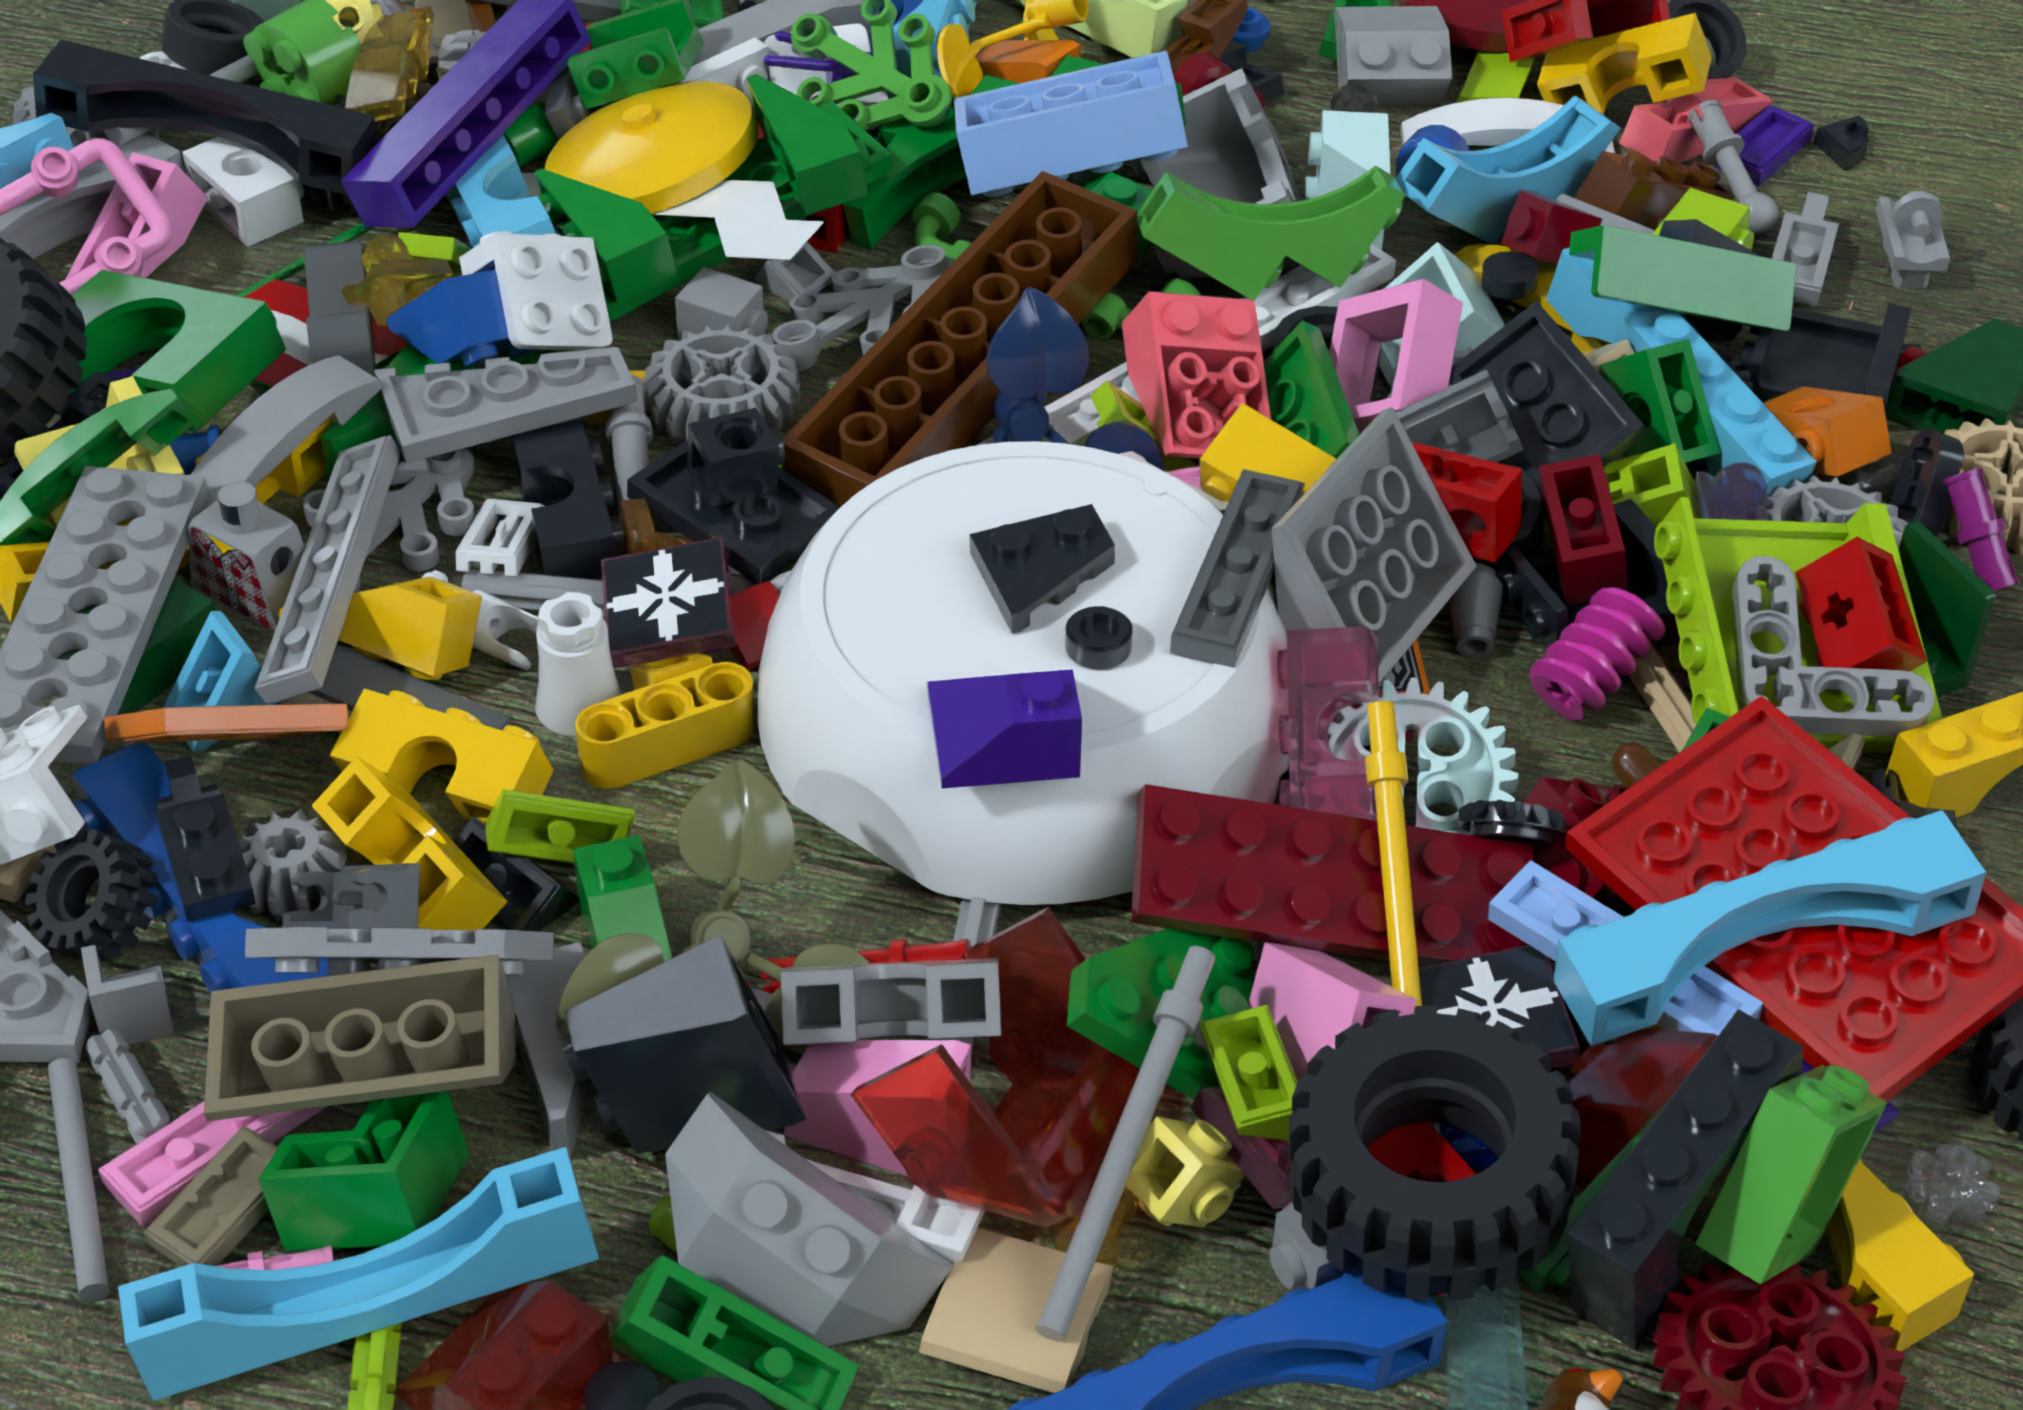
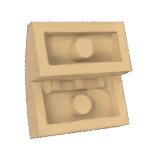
[919,1227,1113,1393]

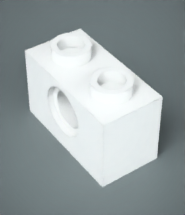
[182,137,304,247]

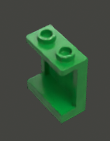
[567,0,704,110]

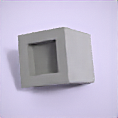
[81,945,175,1045]

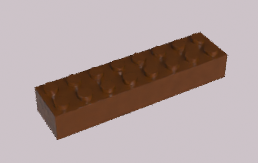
[781,171,1137,507]

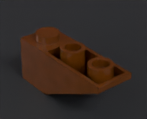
[1575,150,1734,230]

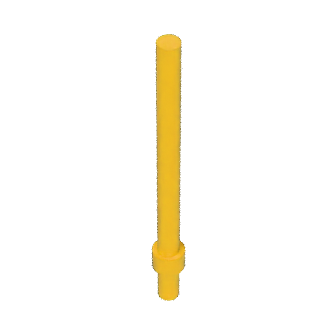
[1365,701,1422,1014]

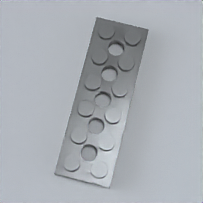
[0,466,209,764]

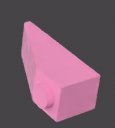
[66,152,208,279]

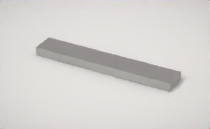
[255,435,401,705]

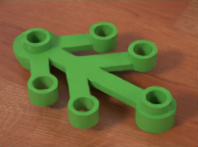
[791,0,952,131]

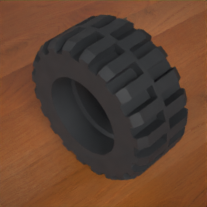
[0,238,87,458]
[1289,1006,1581,1301]

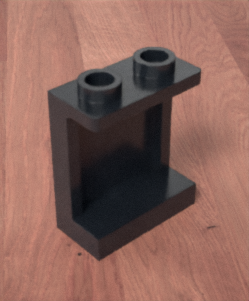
[1740,303,1911,411]

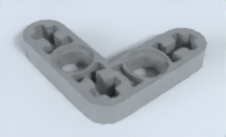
[1732,556,1935,737]

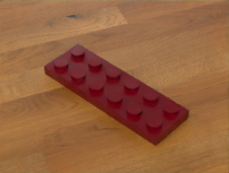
[1131,784,1533,967]

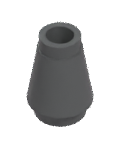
[1445,563,1504,658]

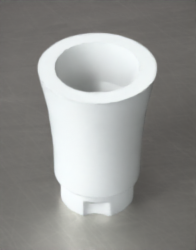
[535,592,622,737]

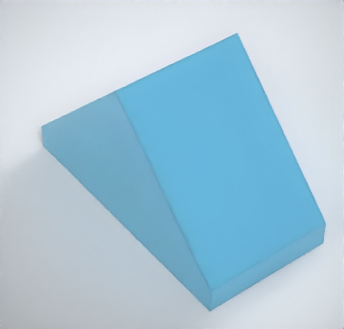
[163,611,279,751]

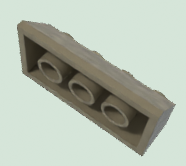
[204,954,516,1121]

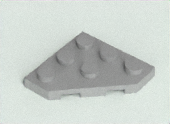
[0,910,93,1063]
[245,927,554,976]

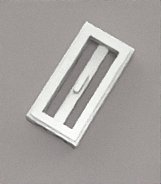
[456,499,545,577]

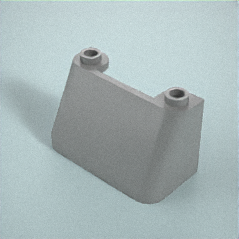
[1129,68,1302,280]

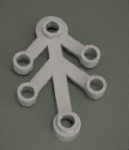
[772,245,953,370]
[303,448,475,592]

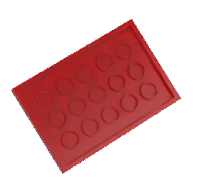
[1565,695,2023,1102]

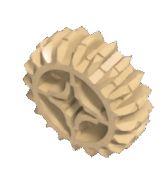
[1944,418,2023,555]

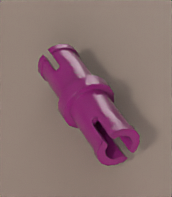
[1943,467,2020,591]

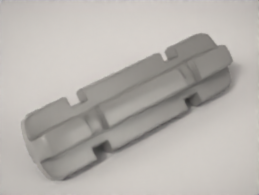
[85,1029,170,1144]

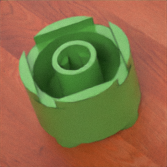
[243,0,369,105]

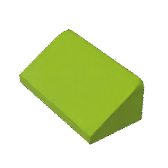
[1456,50,1535,103]
[485,789,635,864]
[1199,1004,1297,1141]

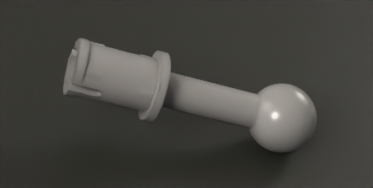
[1688,100,1778,236]

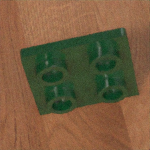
[1898,521,1996,698]

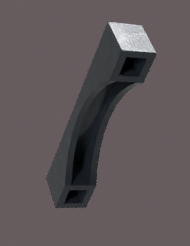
[33,39,375,195]

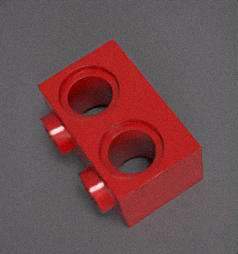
[1411,442,1522,563]

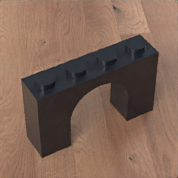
[1568,1009,1804,1351]

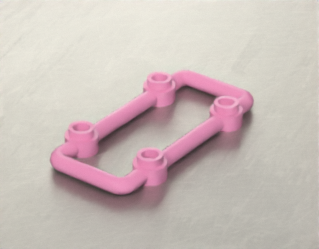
[0,138,173,295]

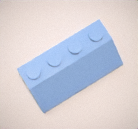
[954,51,1188,197]

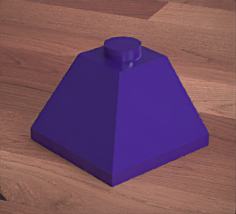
[927,669,1082,789]

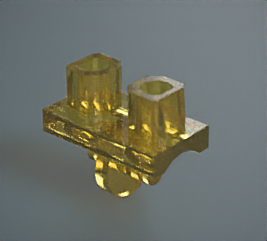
[341,235,453,326]

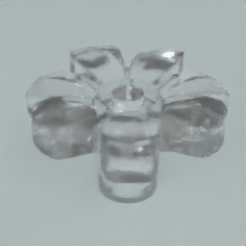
[1905,1144,2000,1225]

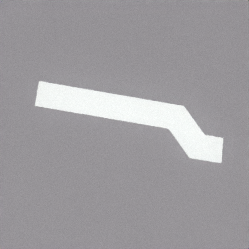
[521,173,824,260]

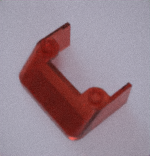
[850,907,1140,1227]

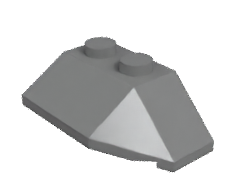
[665,1092,953,1346]

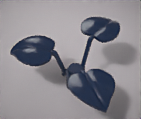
[987,287,1165,471]

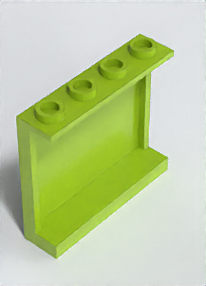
[1654,497,1943,753]

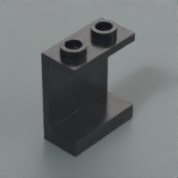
[1496,499,1675,648]

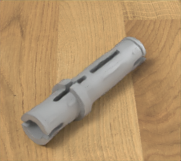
[605,375,656,536]

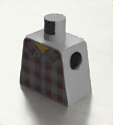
[188,481,305,633]

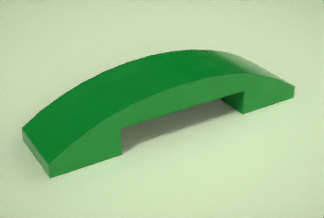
[0,389,202,545]

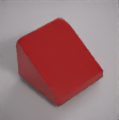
[718,581,780,671]

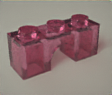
[1277,626,1379,820]

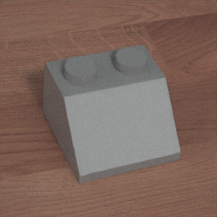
[1334,6,1452,106]

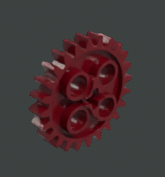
[1652,1262,1906,1410]

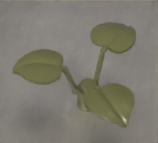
[556,760,886,1055]

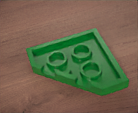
[1067,928,1254,1108]

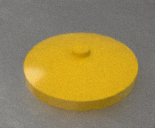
[544,81,759,214]

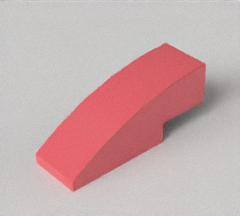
[1619,76,1773,163]

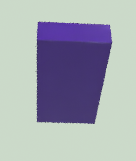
[1714,105,1815,187]

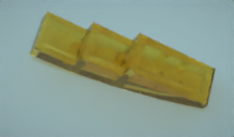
[345,6,434,121]

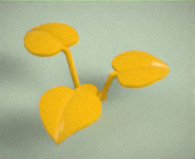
[937,0,1089,108]

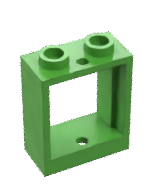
[1695,1065,1888,1284]

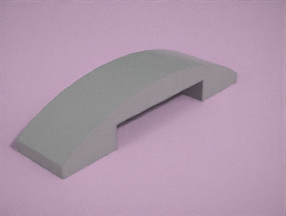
[191,355,383,511]

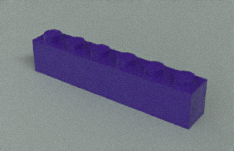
[341,0,591,228]

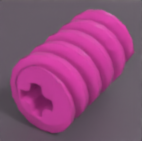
[1529,588,1666,722]

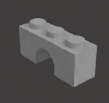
[781,958,1001,1045]

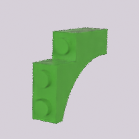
[1137,165,1406,300]

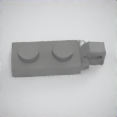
[1772,192,1839,307]

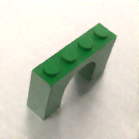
[67,270,287,432]

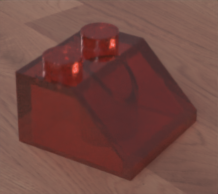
[1566,1028,1717,1191]
[396,1280,613,1410]

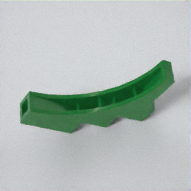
[843,55,1186,250]

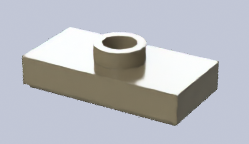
[143,1125,278,1267]

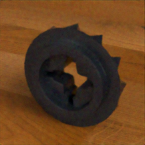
[1457,799,1567,848]

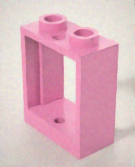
[1329,279,1463,435]

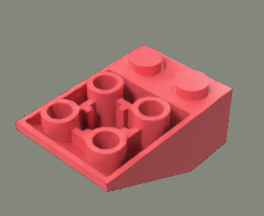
[1122,292,1271,458]

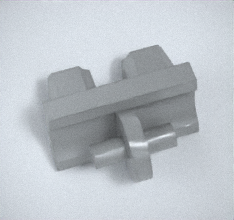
[1876,191,1950,289]

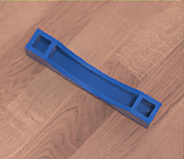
[71,742,333,994]
[1008,1268,1448,1410]

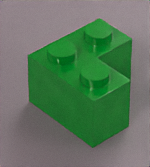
[258,1091,469,1251]

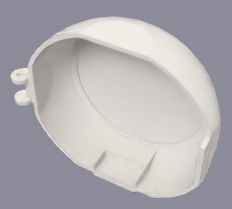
[757,441,1299,905]

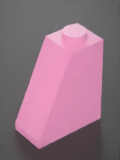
[1248,942,1417,1082]
[784,1040,971,1183]

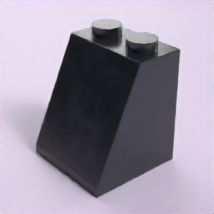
[562,935,807,1154]

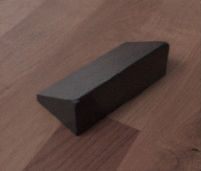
[453,816,578,932]

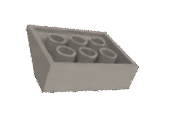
[1272,407,1477,708]

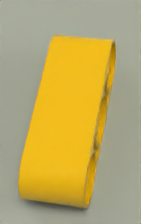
[575,662,755,789]

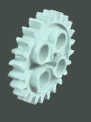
[1304,678,1518,835]

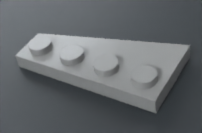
[374,347,638,464]

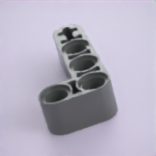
[304,240,376,377]

